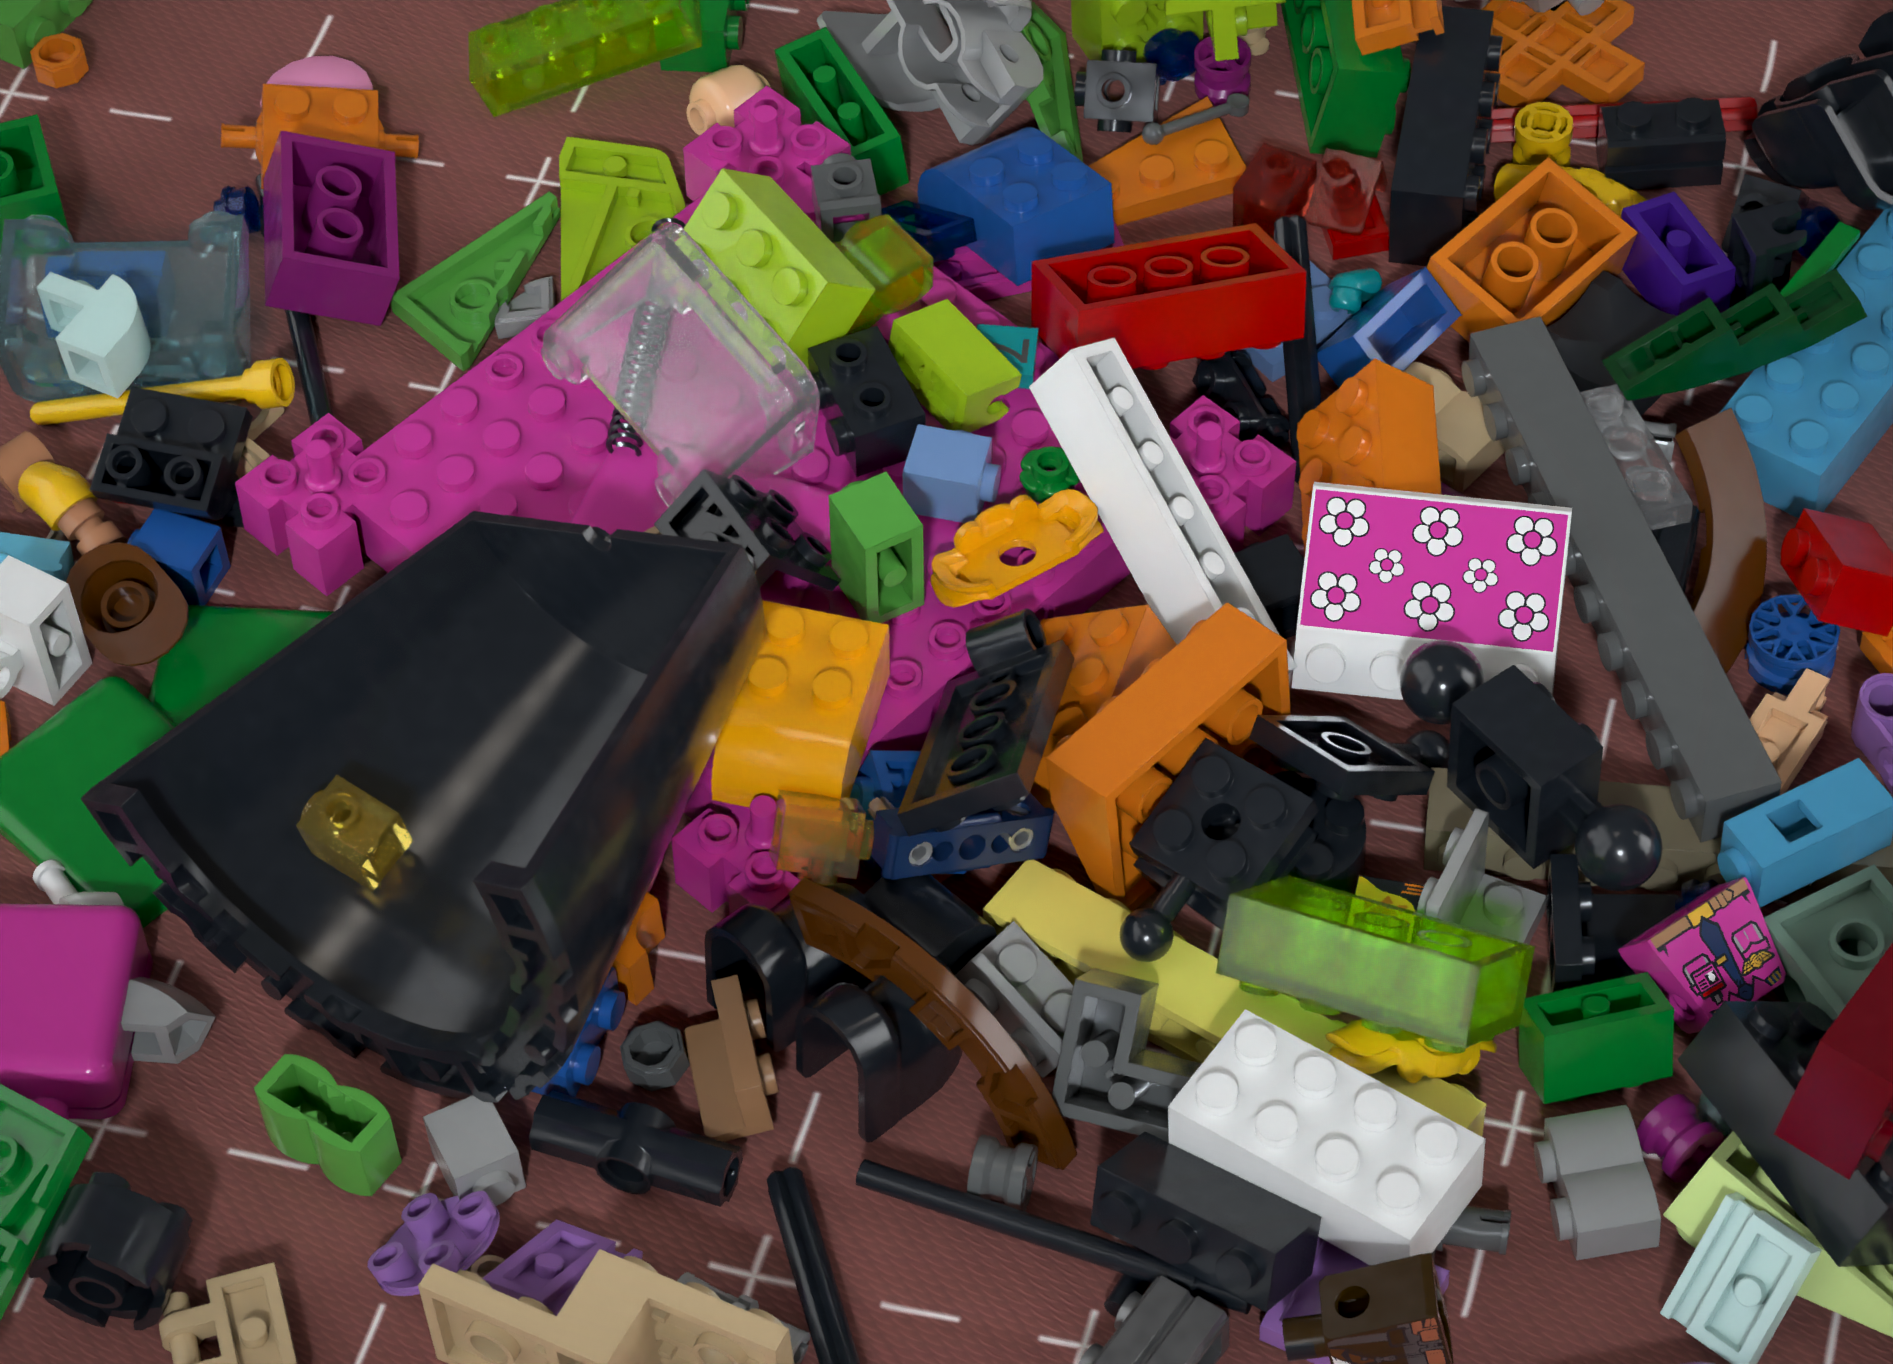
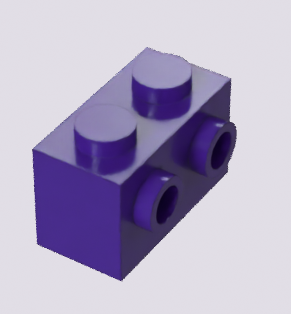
[1621,191,1736,316]

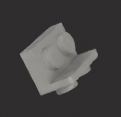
[955,921,1074,1078]

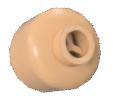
[687,65,772,135]

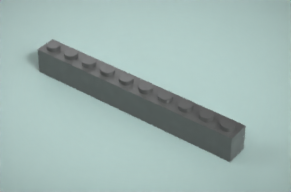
[1462,316,1782,843]

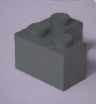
[1052,968,1202,1143]

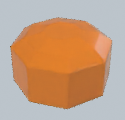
[30,33,89,88]

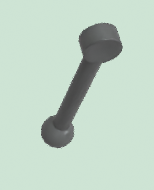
[1142,93,1250,145]

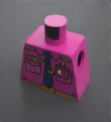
[1618,877,1786,1034]

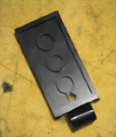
[897,608,1075,837]

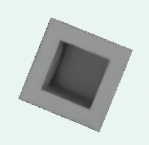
[423,1095,526,1206]

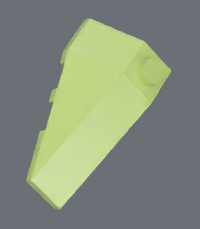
[1663,1131,1893,1338]

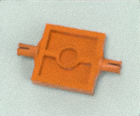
[220,84,419,189]

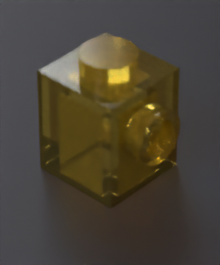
[296,775,413,892]
[769,790,874,886]

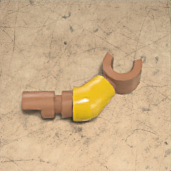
[0,431,126,555]

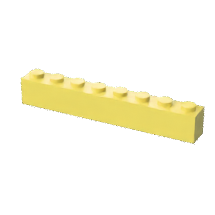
[983,859,1486,1137]

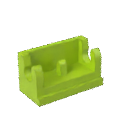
[888,299,1022,432]

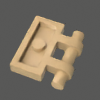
[159,1262,298,1364]

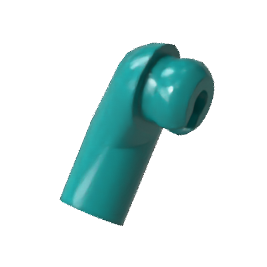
[1328,268,1382,314]

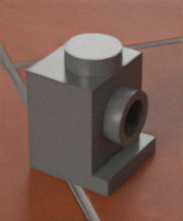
[811,153,882,250]

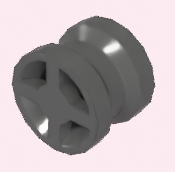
[967,1134,1038,1211]

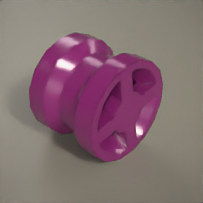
[1194,37,1251,106]
[1636,1094,1724,1182]

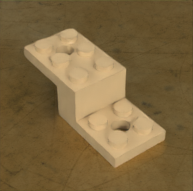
[418,1249,794,1364]

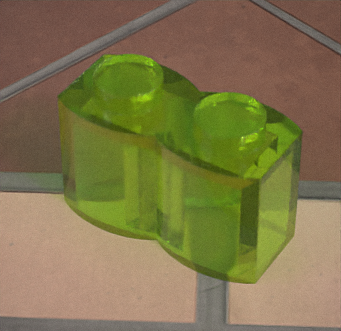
[833,215,933,336]

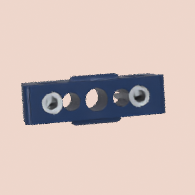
[868,792,1054,880]

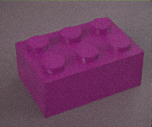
[263,130,400,326]

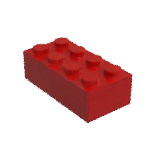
[1031,223,1307,370]

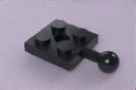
[1249,715,1449,802]
[1119,738,1319,962]

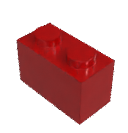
[1780,508,1893,637]

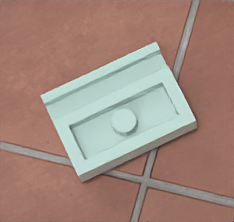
[1660,1192,1822,1364]

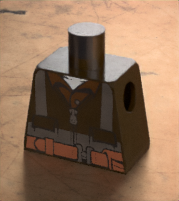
[1282,1253,1454,1364]

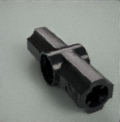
[529,1091,743,1207]

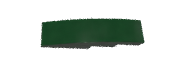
[1602,268,1868,401]

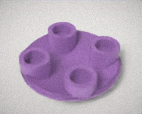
[368,1191,500,1296]

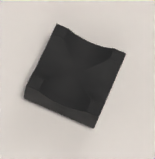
[1546,270,1677,420]

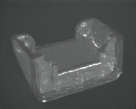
[541,222,820,508]

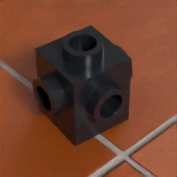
[1075,49,1161,133]

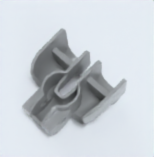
[817,0,1043,145]

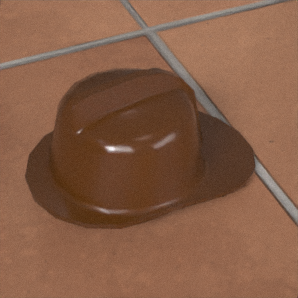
[66,542,188,667]

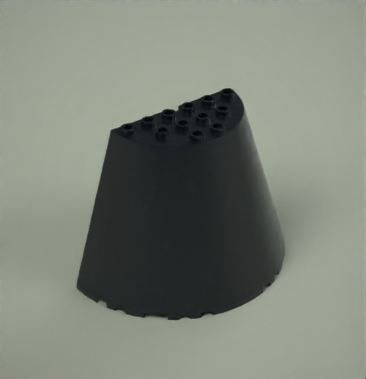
[80,511,765,1102]

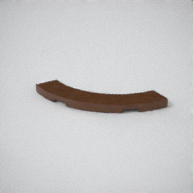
[1675,408,1767,673]
[789,878,1078,1170]

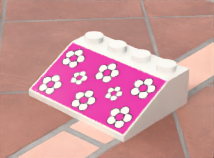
[1292,482,1572,700]

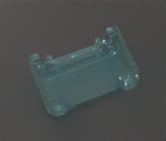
[0,211,251,402]

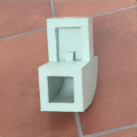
[36,272,151,399]

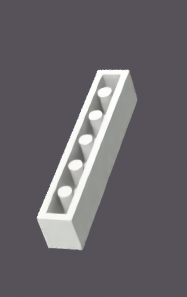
[1029,337,1297,674]

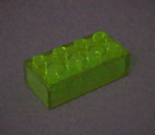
[1216,875,1535,1053]

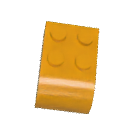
[711,600,890,826]

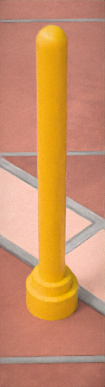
[30,358,295,425]

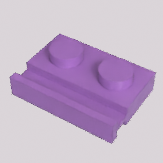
[483,1219,643,1316]

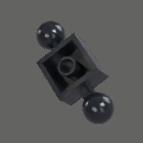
[1400,640,1662,891]

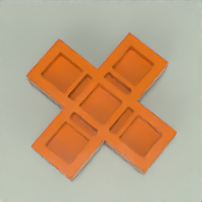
[1481,0,1645,107]

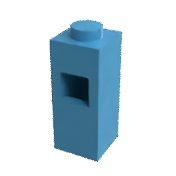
[1717,758,1893,908]

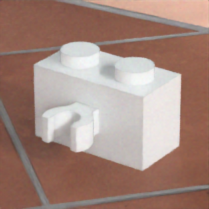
[0,555,92,706]

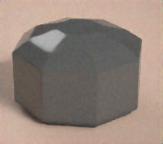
[620,1020,690,1092]

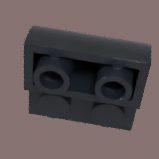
[90,387,253,520]

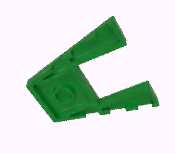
[0,1084,93,1321]

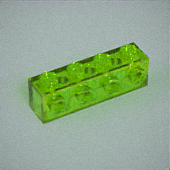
[468,0,702,117]

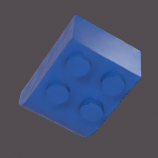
[917,127,1115,286]

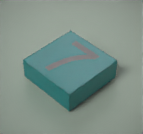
[977,324,1039,389]

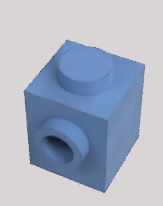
[903,424,1001,523]

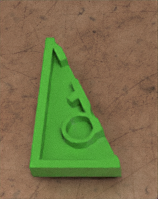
[1021,0,1083,162]
[391,191,561,372]

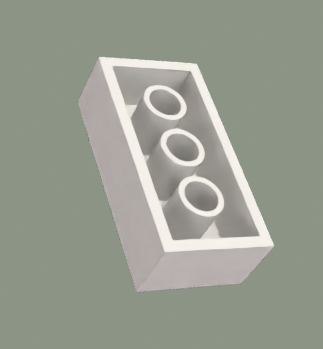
[1168,1009,1486,1266]

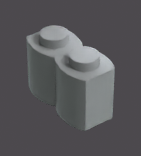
[1534,1105,1661,1261]

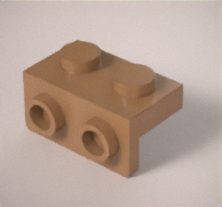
[683,975,779,1142]

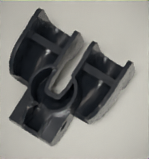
[1743,9,1893,210]
[704,874,997,1143]

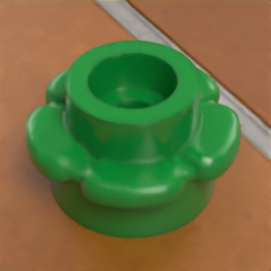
[1019,446,1080,503]

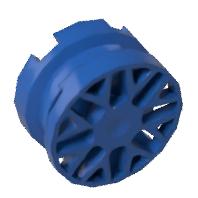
[1745,594,1840,695]

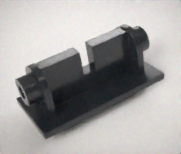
[1192,350,1290,448]

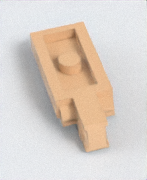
[1749,668,1830,795]

